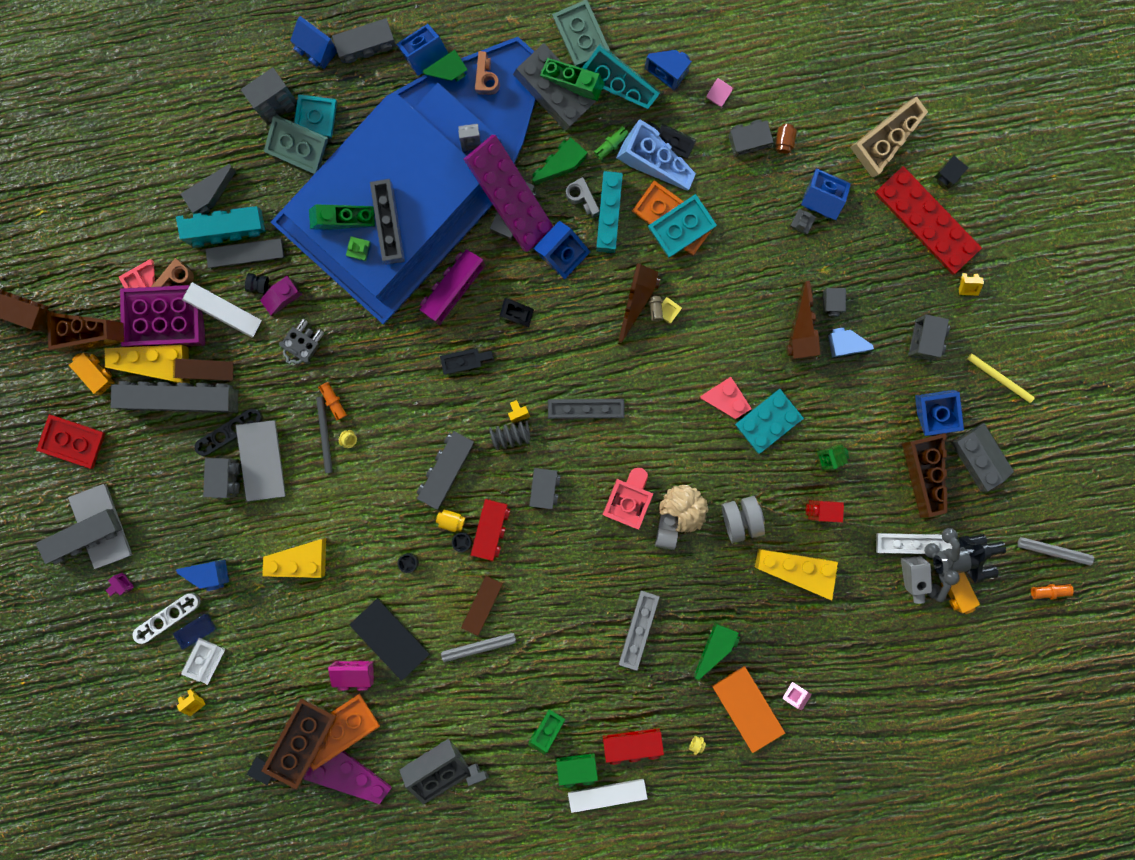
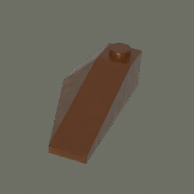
[618,264,661,344]
[786,281,820,361]

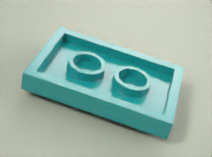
[648,194,717,258]
[734,389,804,454]

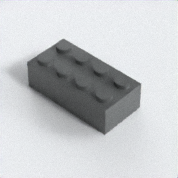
[513,43,596,131]

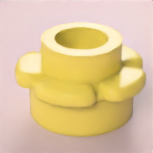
[339,430,357,448]
[689,736,706,755]

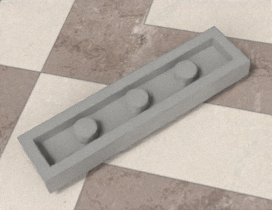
[619,590,660,670]

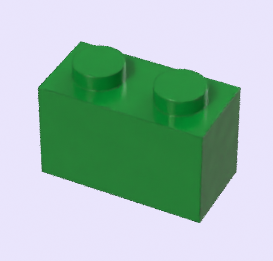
[556,753,598,788]

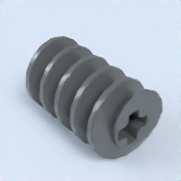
[489,420,531,450]

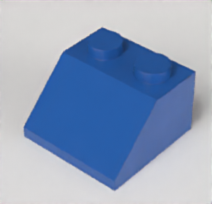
[290,16,337,69]
[396,24,449,76]
[644,50,692,91]
[801,168,851,220]
[533,221,590,279]
[915,390,964,436]
[176,560,229,591]

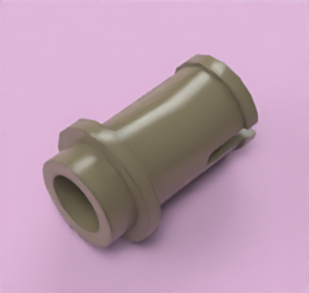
[648,296,664,322]

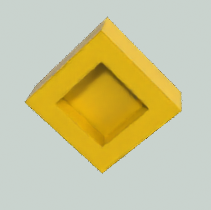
[959,273,984,296]
[508,400,530,424]
[177,689,206,716]

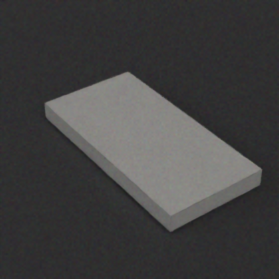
[236,420,286,501]
[68,484,132,569]

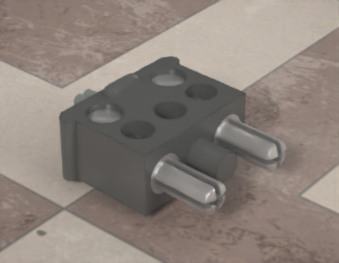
[279,319,324,364]

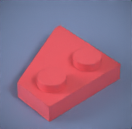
[118,259,155,288]
[700,377,752,419]

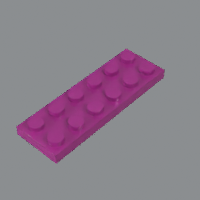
[463,135,554,252]

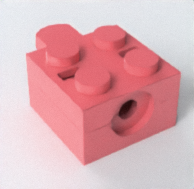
[602,468,653,530]

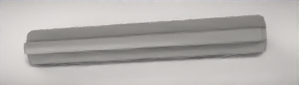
[1017,537,1094,565]
[441,633,516,662]

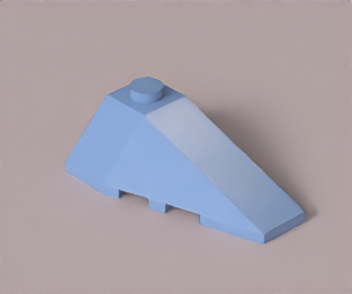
[617,120,696,191]

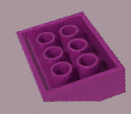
[120,285,205,347]

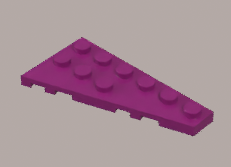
[304,751,392,804]

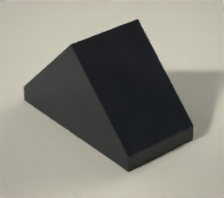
[499,298,534,327]

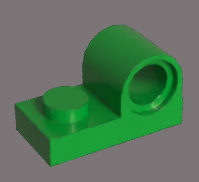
[528,709,566,755]

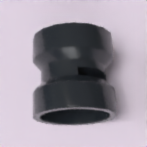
[245,273,269,295]
[452,532,472,552]
[398,553,419,573]

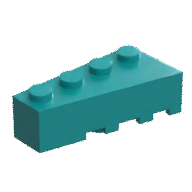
[583,44,660,109]
[176,206,265,248]

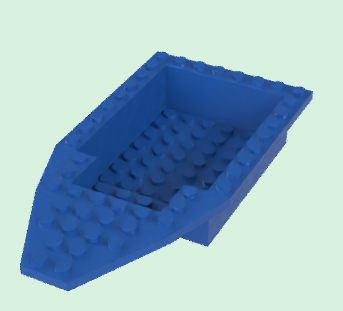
[271,37,536,325]

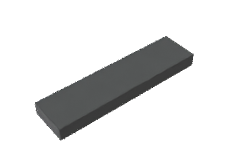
[205,238,285,269]
[548,399,624,419]

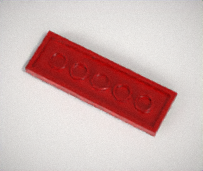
[874,166,982,275]

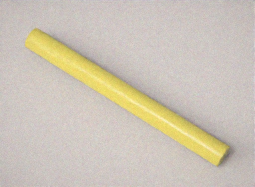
[967,353,1035,403]

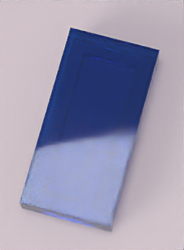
[173,613,217,650]

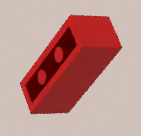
[471,499,511,561]
[805,500,844,522]
[603,728,664,765]

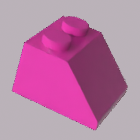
[328,661,374,691]

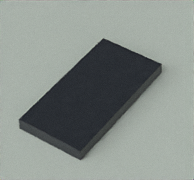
[349,598,430,681]

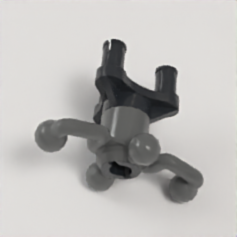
[924,528,1006,602]

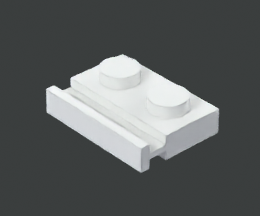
[181,638,225,685]

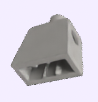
[901,555,932,604]

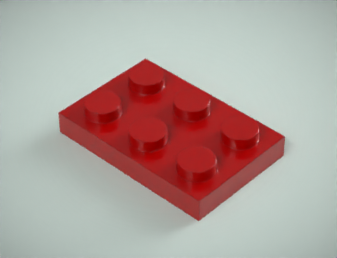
[36,414,106,469]

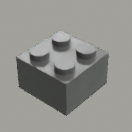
[908,314,950,361]
[203,458,241,498]

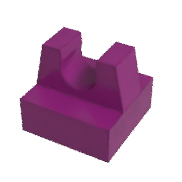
[106,572,134,596]

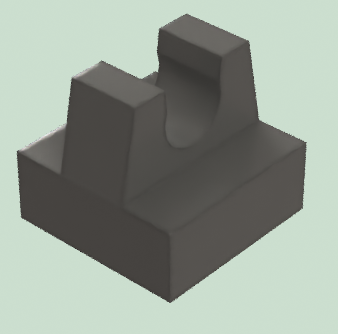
[790,209,816,235]
[466,763,489,786]

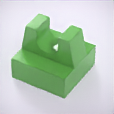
[346,237,371,261]

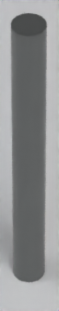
[316,397,333,473]

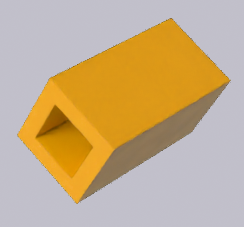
[69,353,115,395]
[941,572,980,614]

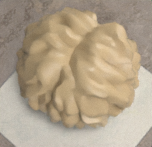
[659,485,708,533]

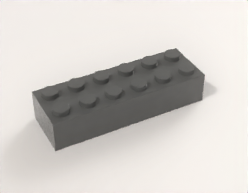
[111,381,239,413]

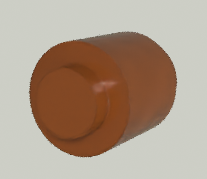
[775,124,797,154]

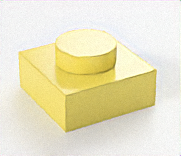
[662,297,682,324]

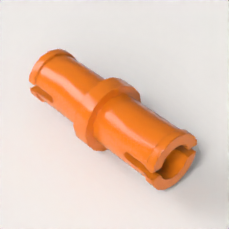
[318,382,347,421]
[1031,584,1074,599]

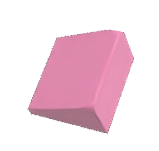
[706,78,733,108]
[782,682,811,710]

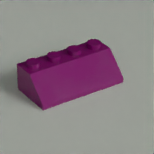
[419,249,485,326]

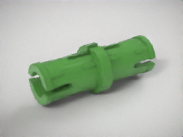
[593,126,629,161]

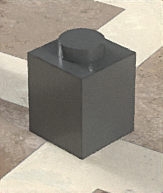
[823,288,846,317]

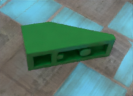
[817,445,849,470]
[694,622,740,680]

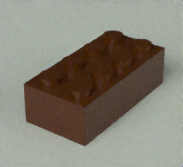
[0,290,55,334]
[261,698,337,790]

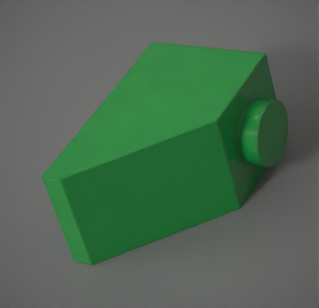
[422,50,468,82]

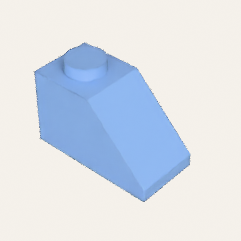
[828,328,874,357]

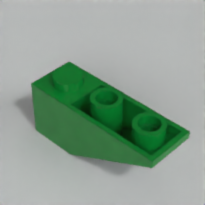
[540,58,605,101]
[532,137,588,185]
[309,204,375,230]

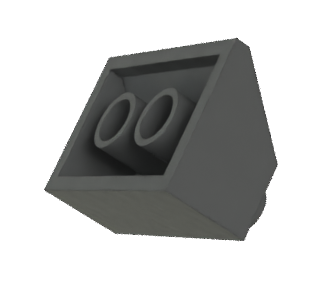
[950,423,1014,492]
[399,739,471,805]

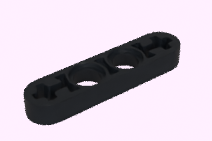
[194,409,263,456]

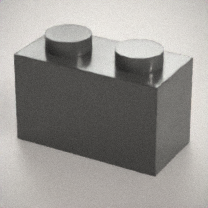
[728,120,773,157]
[530,468,561,509]

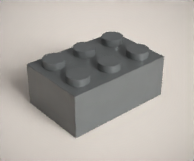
[241,68,297,125]

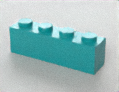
[596,171,623,253]

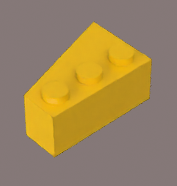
[263,538,326,578]

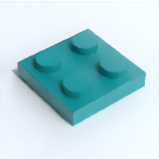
[294,94,337,138]

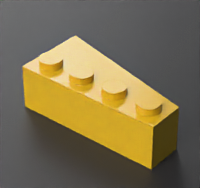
[105,345,190,384]
[755,549,838,600]

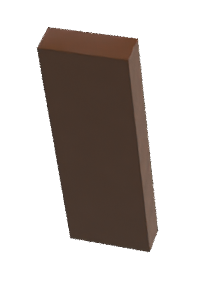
[173,358,233,381]
[461,575,503,636]

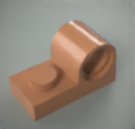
[475,51,500,95]
[151,258,194,287]

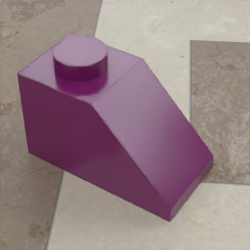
[260,276,303,316]

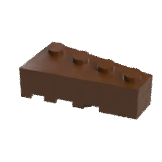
[47,312,124,353]
[902,433,947,518]

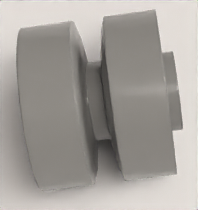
[721,496,765,543]

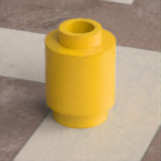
[436,509,465,533]

